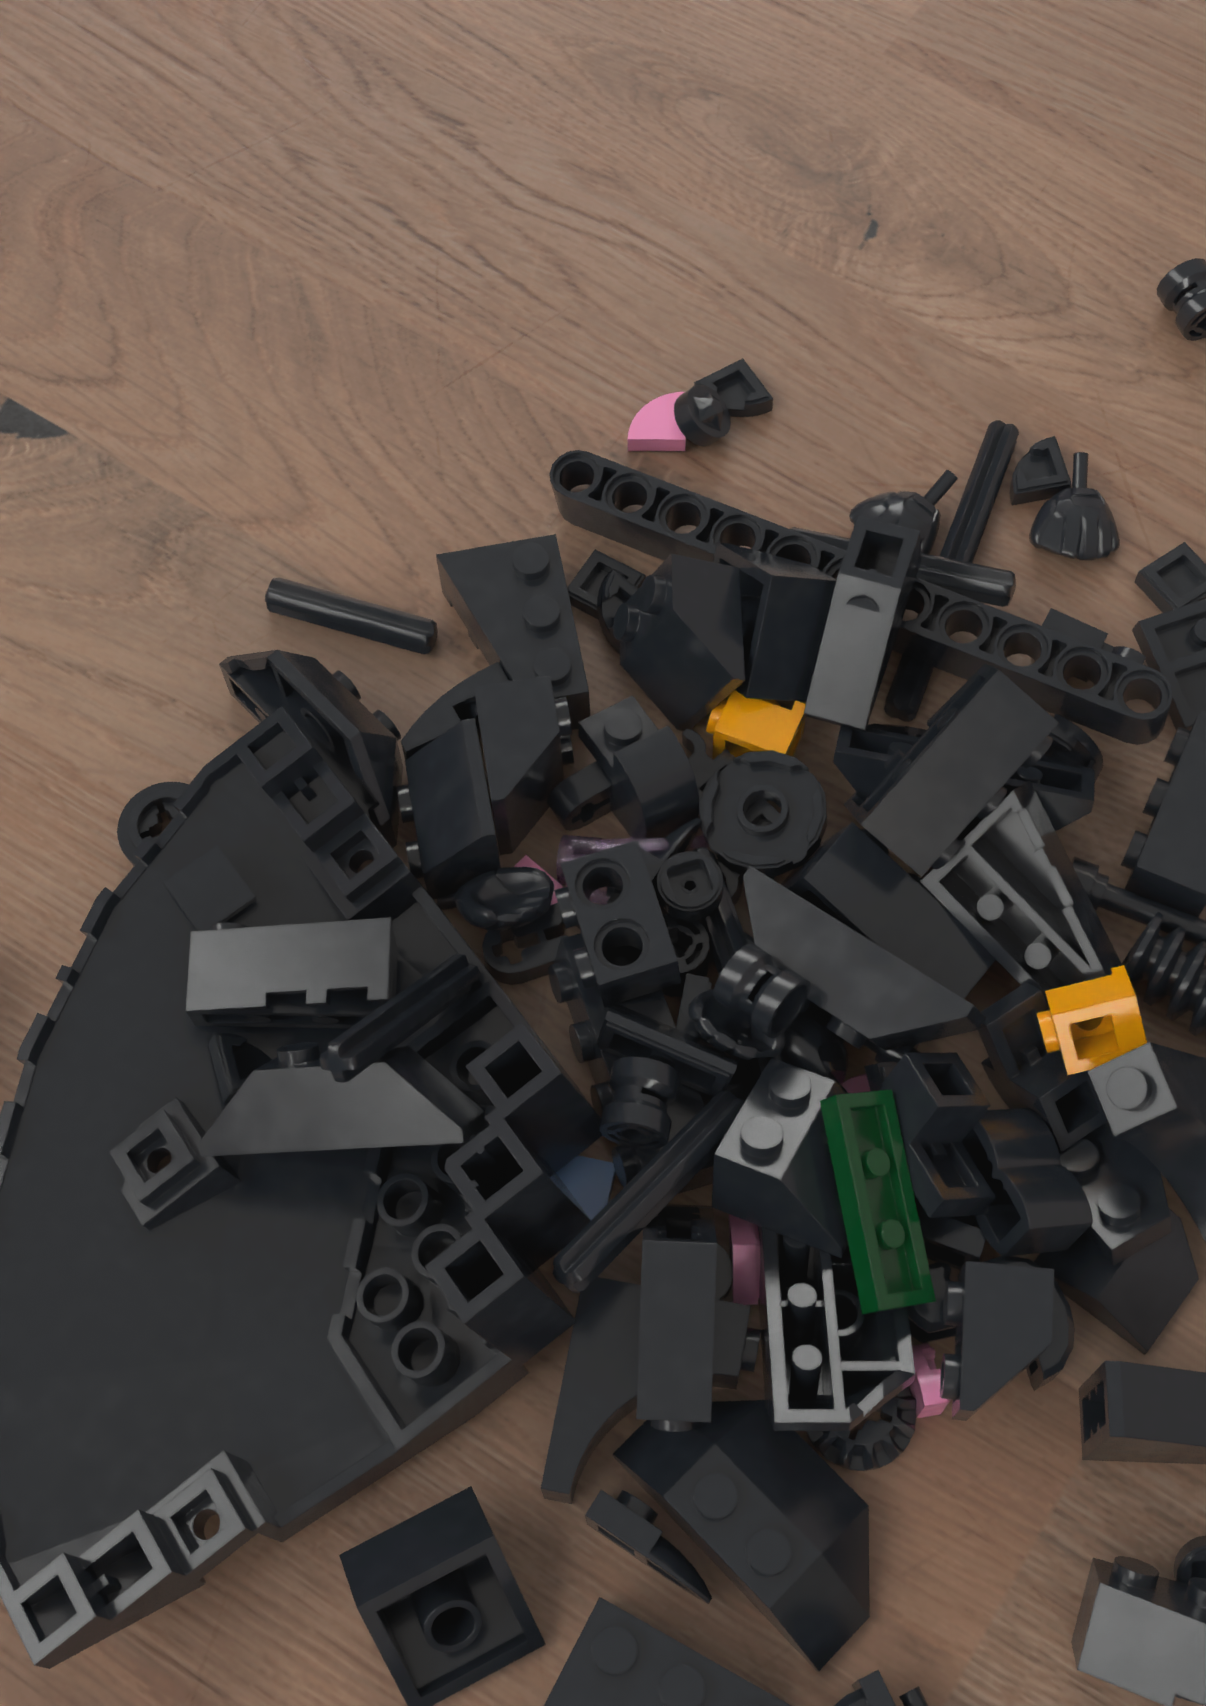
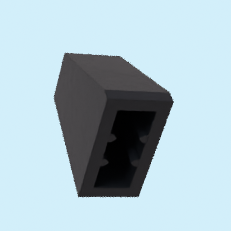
[1079,1361,1206,1464]

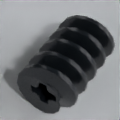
[1122,912,1206,1036]

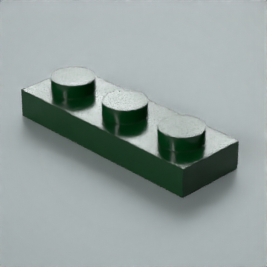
[820,1089,936,1314]

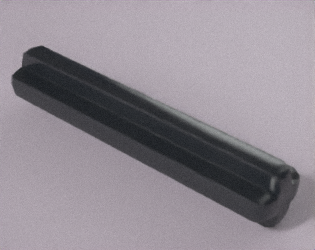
[265,577,438,654]

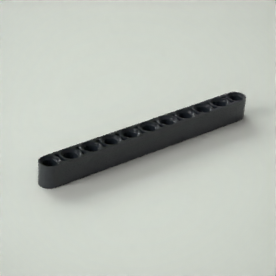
[549,450,1173,745]

